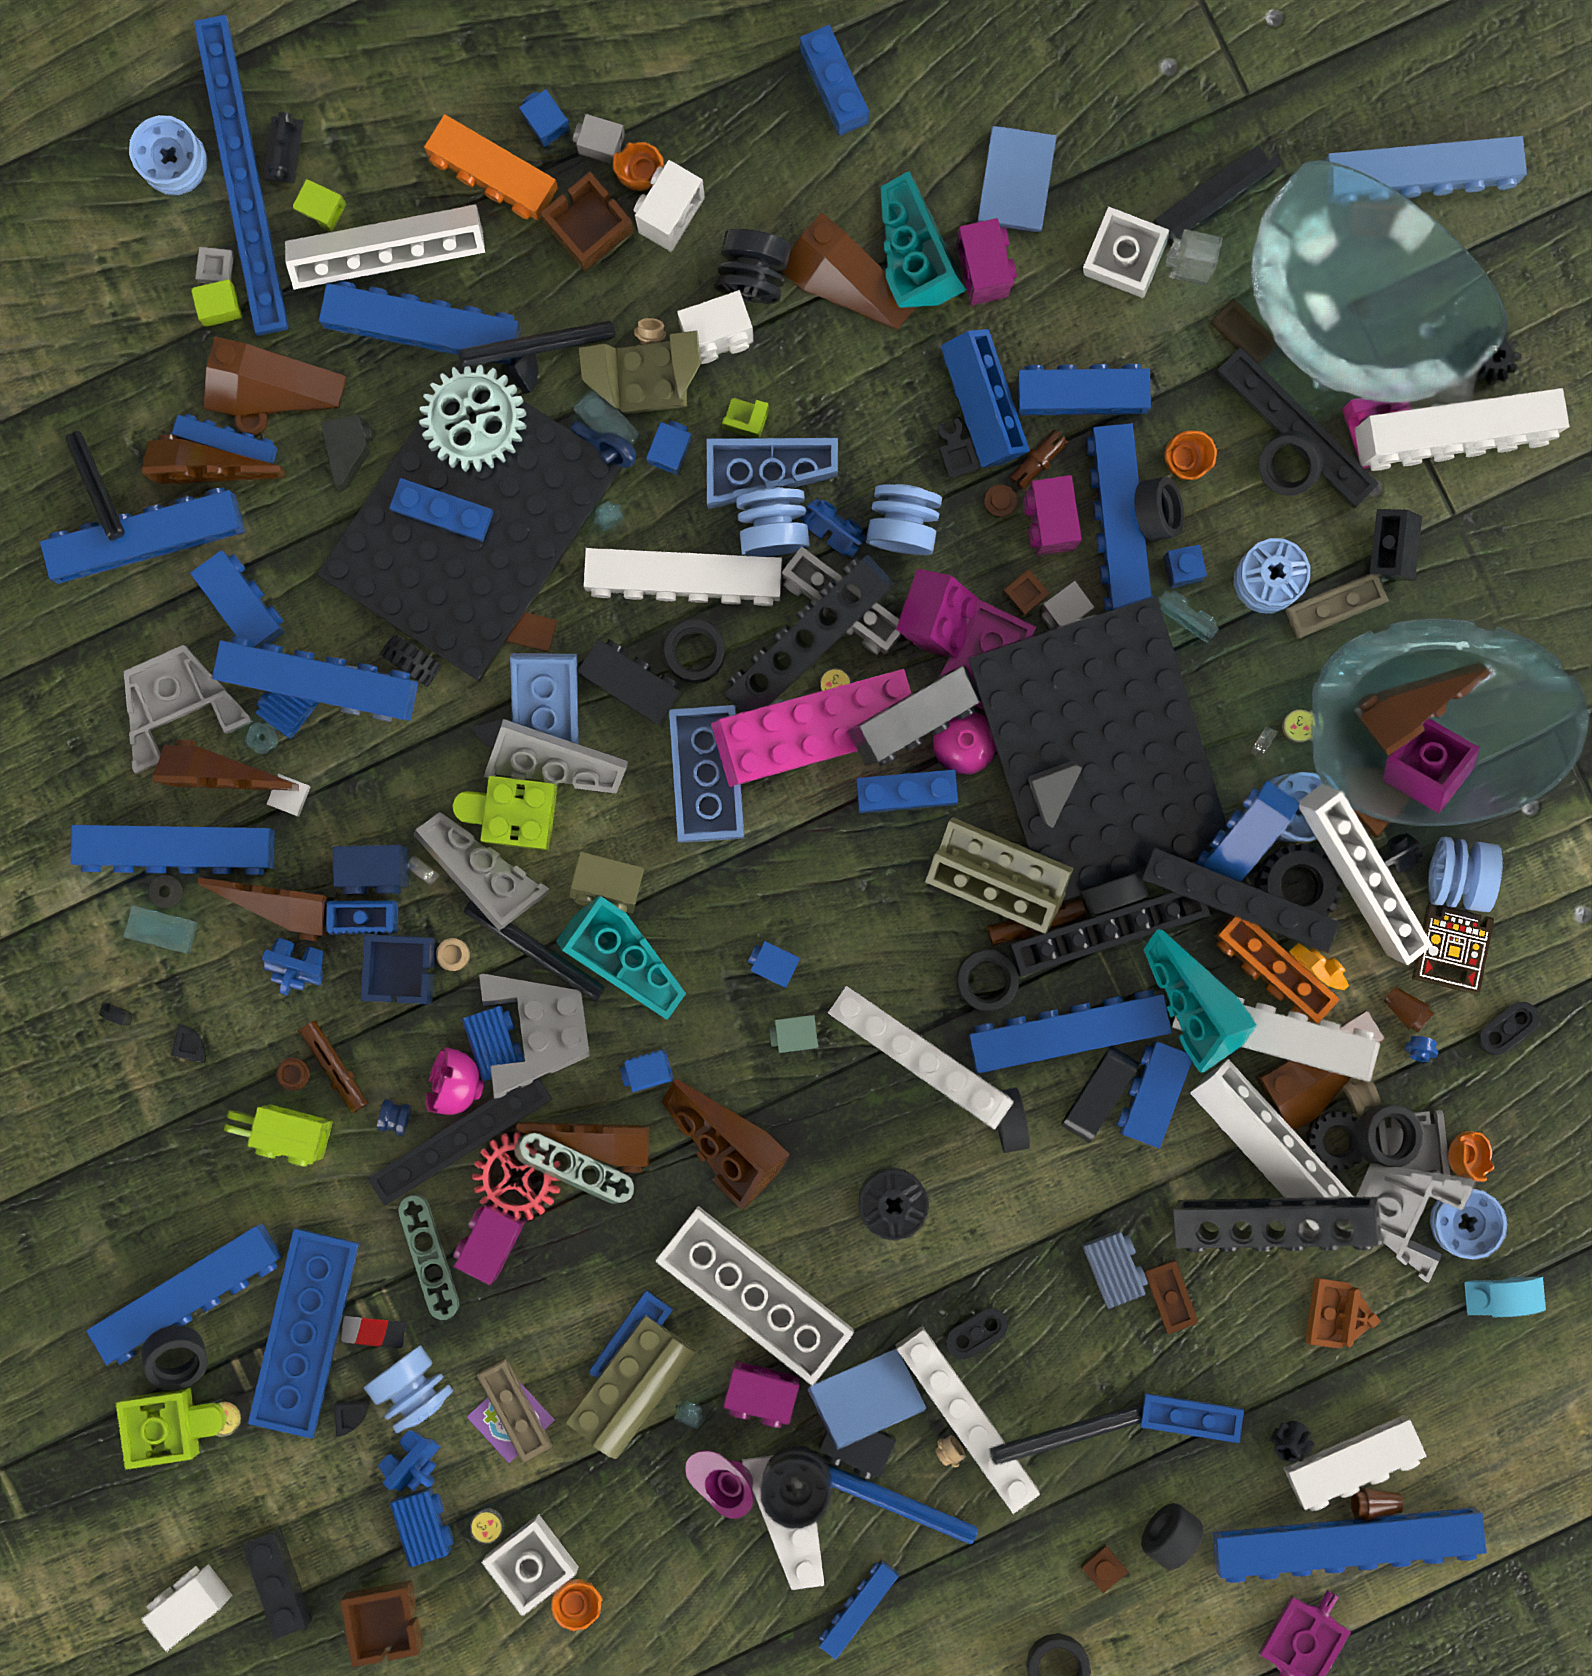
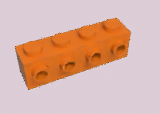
[424,114,558,221]
[1214,916,1340,1024]

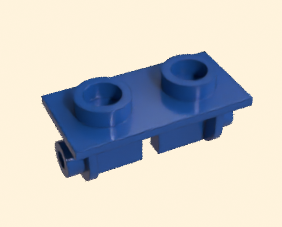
[800,499,867,558]

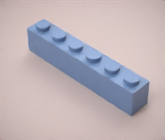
[1323,136,1527,204]

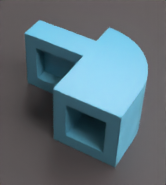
[1464,1277,1546,1317]

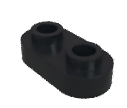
[1478,1002,1539,1055]
[946,1307,1008,1359]

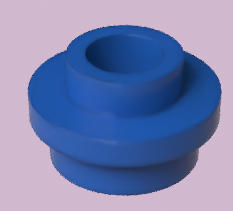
[1405,1036,1438,1062]

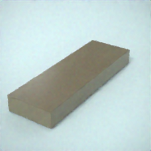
[1285,574,1389,639]
[477,1358,553,1463]

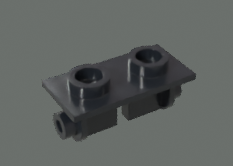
[263,112,304,184]
[1377,833,1423,877]

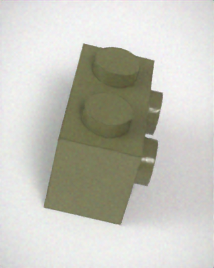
[569,852,644,914]

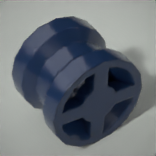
[377,1099,411,1136]

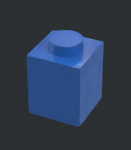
[519,89,570,148]
[646,421,692,475]
[1163,544,1207,588]
[748,941,800,988]

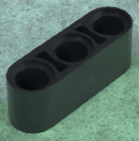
[1061,1046,1140,1143]

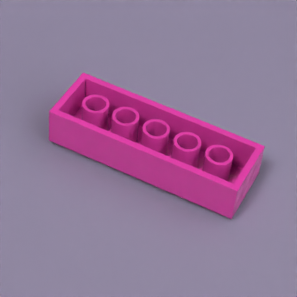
[711,669,911,787]

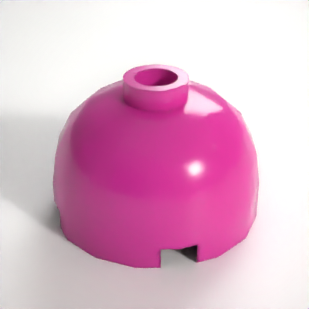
[933,712,996,775]
[426,1047,484,1115]

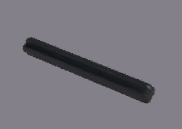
[459,321,615,367]
[464,900,605,1001]
[989,1405,1142,1465]

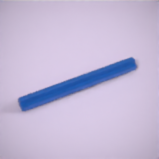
[828,1465,978,1544]

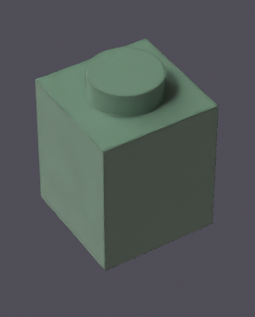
[769,1015,818,1053]

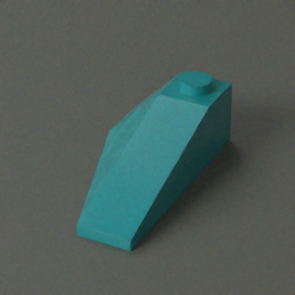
[881,171,967,308]
[556,895,686,1020]
[1144,929,1257,1073]

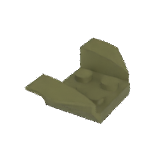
[579,330,701,414]

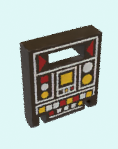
[1412,902,1494,995]

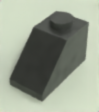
[321,414,374,491]

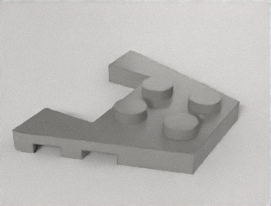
[124,645,253,774]
[479,974,589,1098]
[1356,1163,1476,1283]

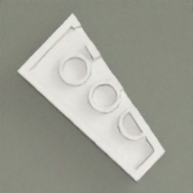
[742,1455,824,1590]

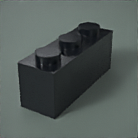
[577,639,682,728]
[242,1525,313,1639]

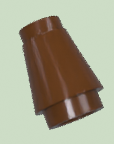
[1384,987,1434,1033]
[1351,1487,1403,1521]

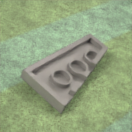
[484,719,628,794]
[414,812,550,931]

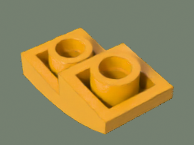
[1289,943,1349,990]

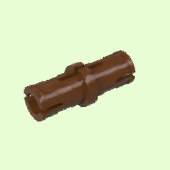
[1009,429,1068,491]

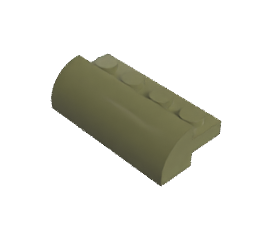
[925,817,1073,934]
[565,1314,697,1459]

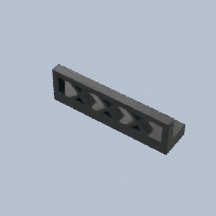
[1153,145,1282,248]

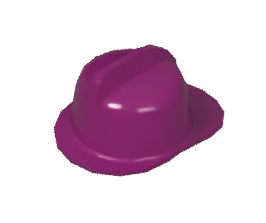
[685,1450,754,1518]

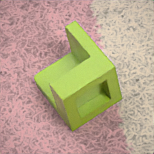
[293,179,346,232]
[192,279,243,327]
[722,398,769,439]

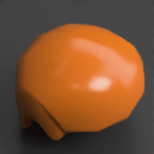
[613,142,664,191]
[1164,430,1217,480]
[1447,1131,1494,1182]
[551,1579,602,1631]

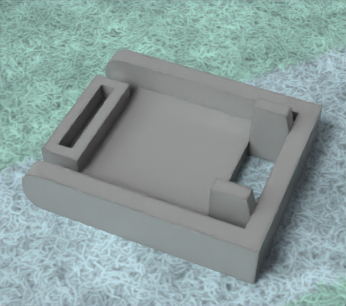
[1376,1110,1450,1175]

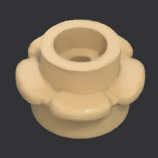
[634,318,666,345]
[936,1435,966,1467]

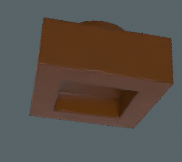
[1003,569,1050,616]
[1081,1544,1128,1594]

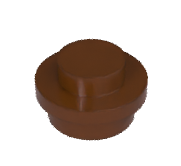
[984,485,1017,517]
[276,1058,310,1091]

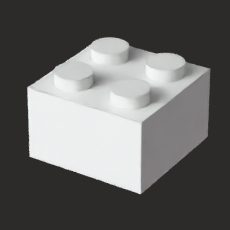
[634,160,705,252]
[1083,206,1169,298]
[677,290,753,364]
[482,1514,578,1616]
[141,1564,233,1651]

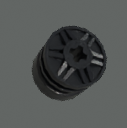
[714,229,791,304]
[858,1167,929,1241]
[760,1446,831,1529]

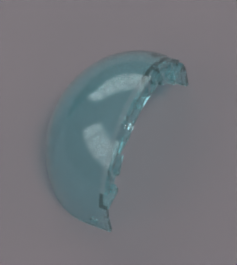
[1252,160,1508,403]
[1310,619,1589,826]

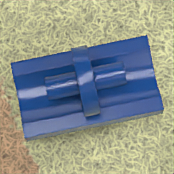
[262,938,324,996]
[378,1430,441,1492]

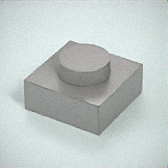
[195,247,234,283]

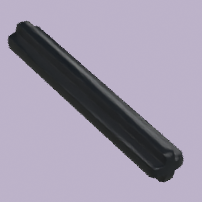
[65,431,125,541]

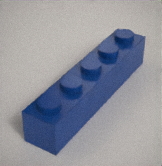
[172,414,278,464]
[818,1560,899,1660]

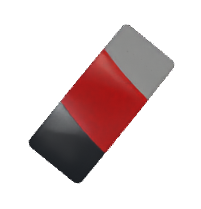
[341,1316,405,1348]

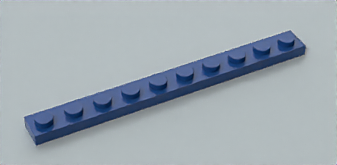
[194,15,289,336]

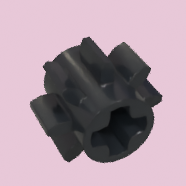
[1270,1421,1314,1463]

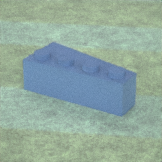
[707,438,838,510]

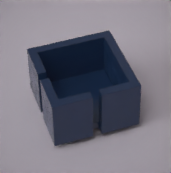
[333,845,409,895]
[361,935,436,1004]

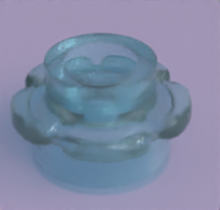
[593,502,624,531]
[246,722,278,754]
[674,1401,706,1429]

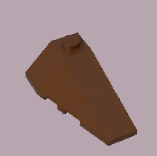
[781,213,917,330]
[204,337,347,416]
[142,435,286,485]
[1352,662,1492,755]
[153,740,299,791]
[198,877,334,941]
[1255,1010,1385,1131]
[662,1079,790,1211]
[516,1122,650,1173]

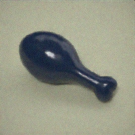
[571,421,636,468]

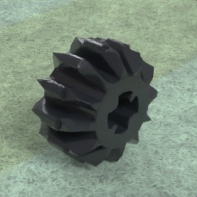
[1464,328,1522,385]

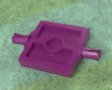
[1258,1590,1351,1676]

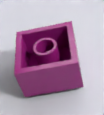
[956,218,1017,306]
[1023,475,1082,556]
[896,569,977,658]
[1382,718,1480,813]
[453,1202,526,1285]
[724,1360,799,1428]

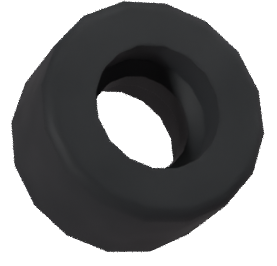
[1141,1503,1204,1570]

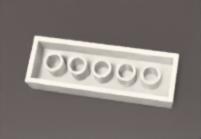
[1355,388,1569,471]
[656,1206,854,1386]

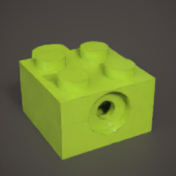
[453,776,558,851]
[224,1104,333,1166]
[116,1387,226,1470]

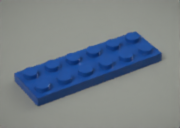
[248,1228,360,1439]

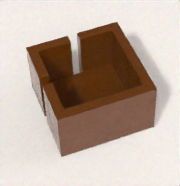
[540,172,634,272]
[340,1580,423,1667]

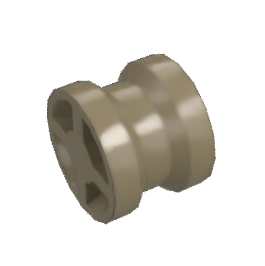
[1343,1079,1381,1115]

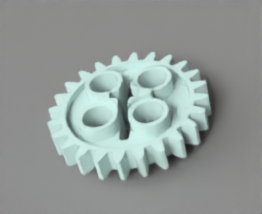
[419,364,526,472]

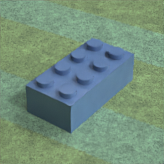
[669,705,745,843]

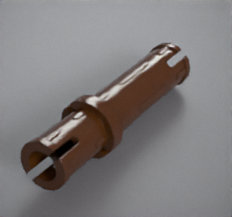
[987,898,1087,946]
[298,1021,369,1114]

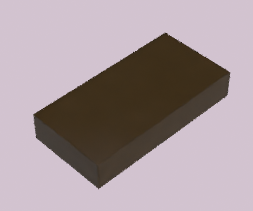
[1210,298,1280,364]

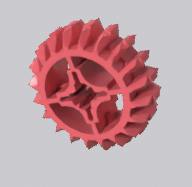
[473,1132,561,1220]

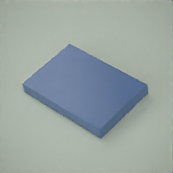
[977,126,1056,233]
[510,653,579,744]
[808,1349,926,1450]

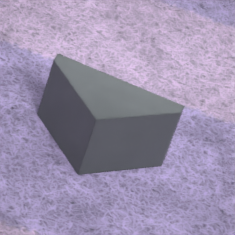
[1027,761,1082,828]

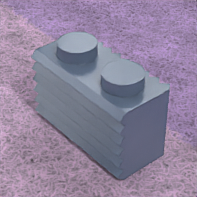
[1082,1230,1148,1309]

